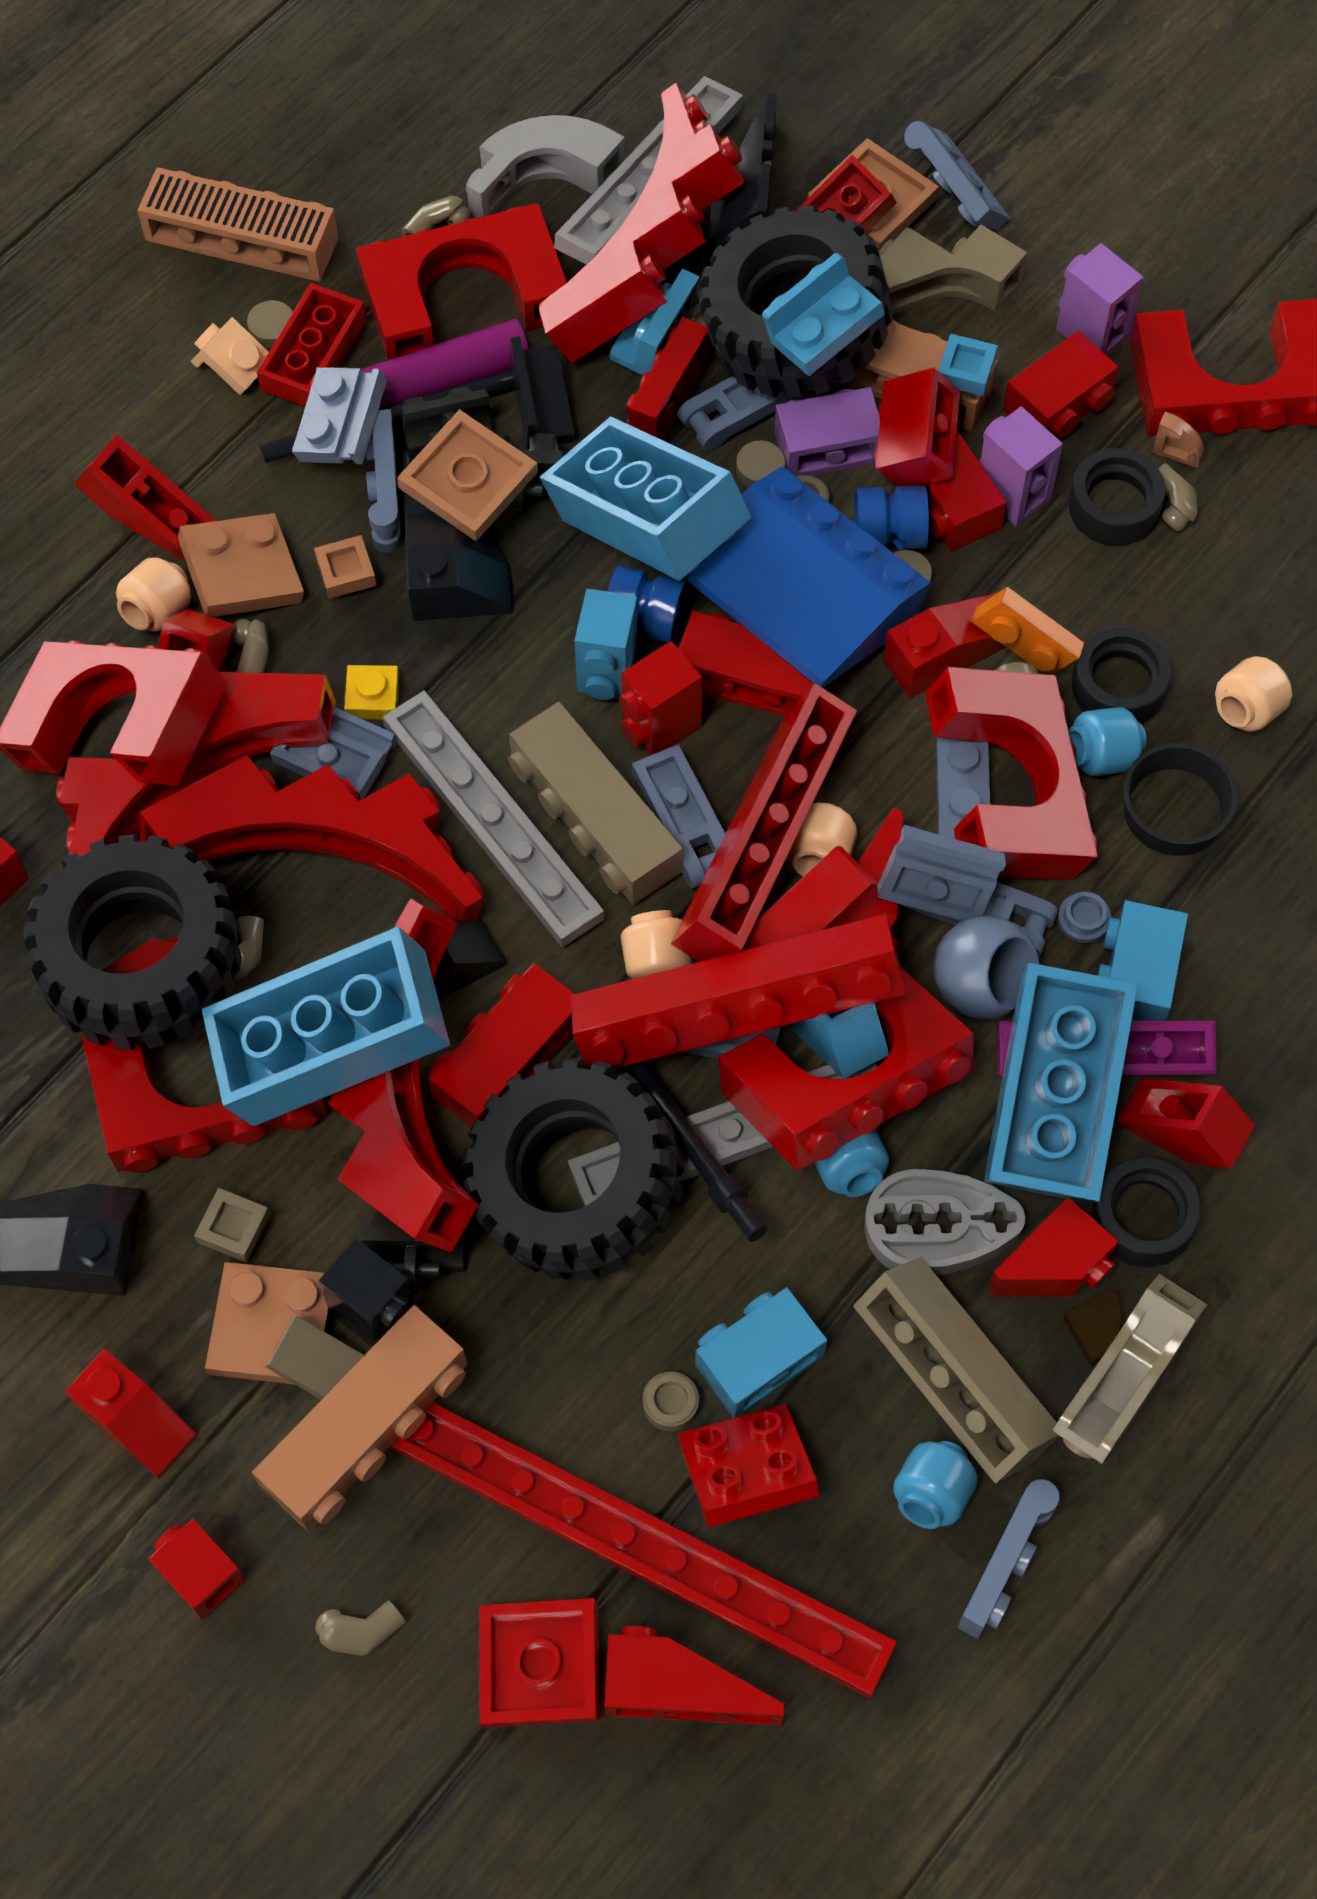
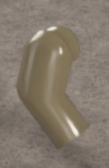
[401,195,470,236]
[1158,463,1198,531]
[232,619,269,673]
[231,916,264,980]
[315,1600,406,1656]

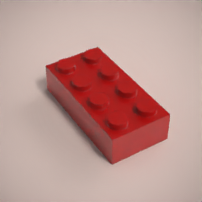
[796,154,897,234]
[257,283,367,407]
[626,317,710,441]

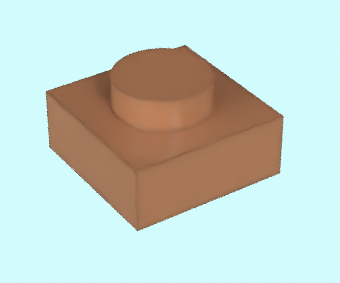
[314,535,377,599]

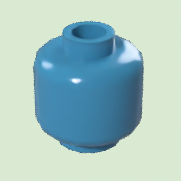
[1068,707,1146,776]
[814,1129,889,1197]
[893,1441,978,1529]

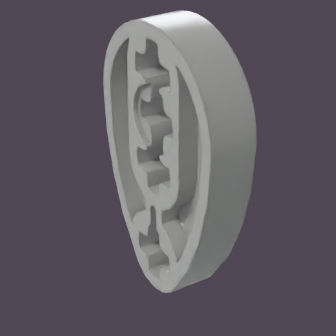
[864,1169,1025,1275]

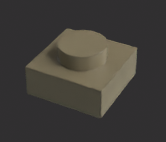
[194,1188,271,1263]

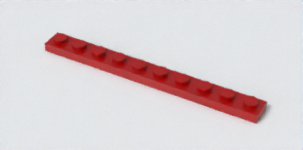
[389,1402,897,1699]

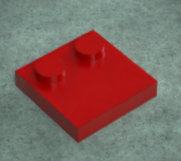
[479,1598,600,1728]

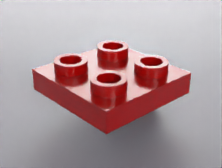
[677,1404,819,1528]

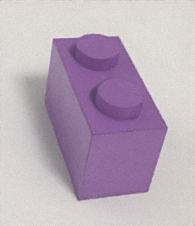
[1056,243,1144,356]
[774,387,880,476]
[979,406,1063,526]

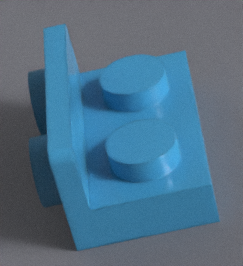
[762,253,885,376]
[609,268,699,376]

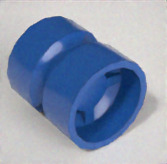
[854,485,929,551]
[608,565,688,643]

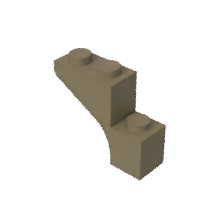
[879,225,1027,315]
[1052,1274,1207,1464]

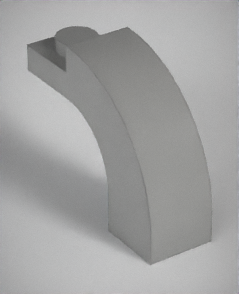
[466,115,625,218]

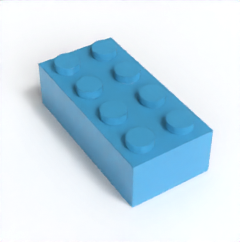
[539,416,752,581]
[202,926,450,1126]
[983,963,1138,1204]

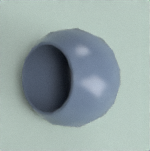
[933,914,1039,1021]

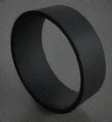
[1124,743,1238,856]

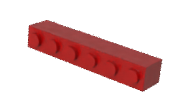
[671,683,857,962]
[571,914,906,1069]

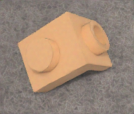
[190,317,269,395]

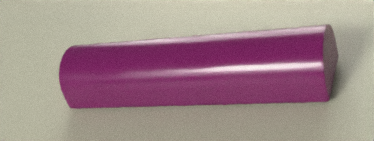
[361,318,529,409]
[995,1021,1217,1076]

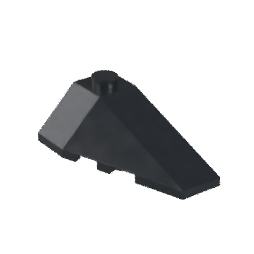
[700,93,777,266]
[403,450,512,621]
[0,1184,144,1296]

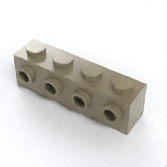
[508,702,683,905]
[853,1257,1060,1484]

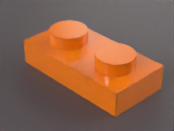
[971,587,1084,675]

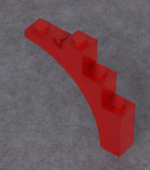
[538,83,744,363]
[56,672,336,873]
[139,755,483,921]
[328,898,479,1252]

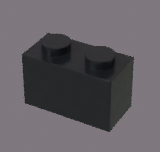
[318,1238,415,1347]

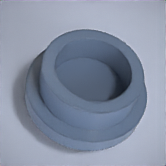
[1058,892,1111,943]

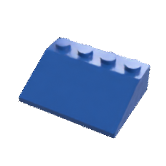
[684,466,931,688]

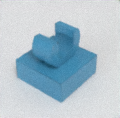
[938,333,998,397]

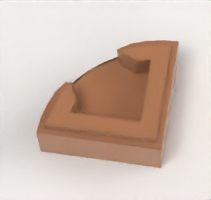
[1152,412,1204,468]

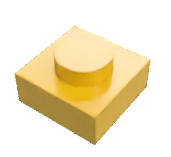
[344,665,399,720]

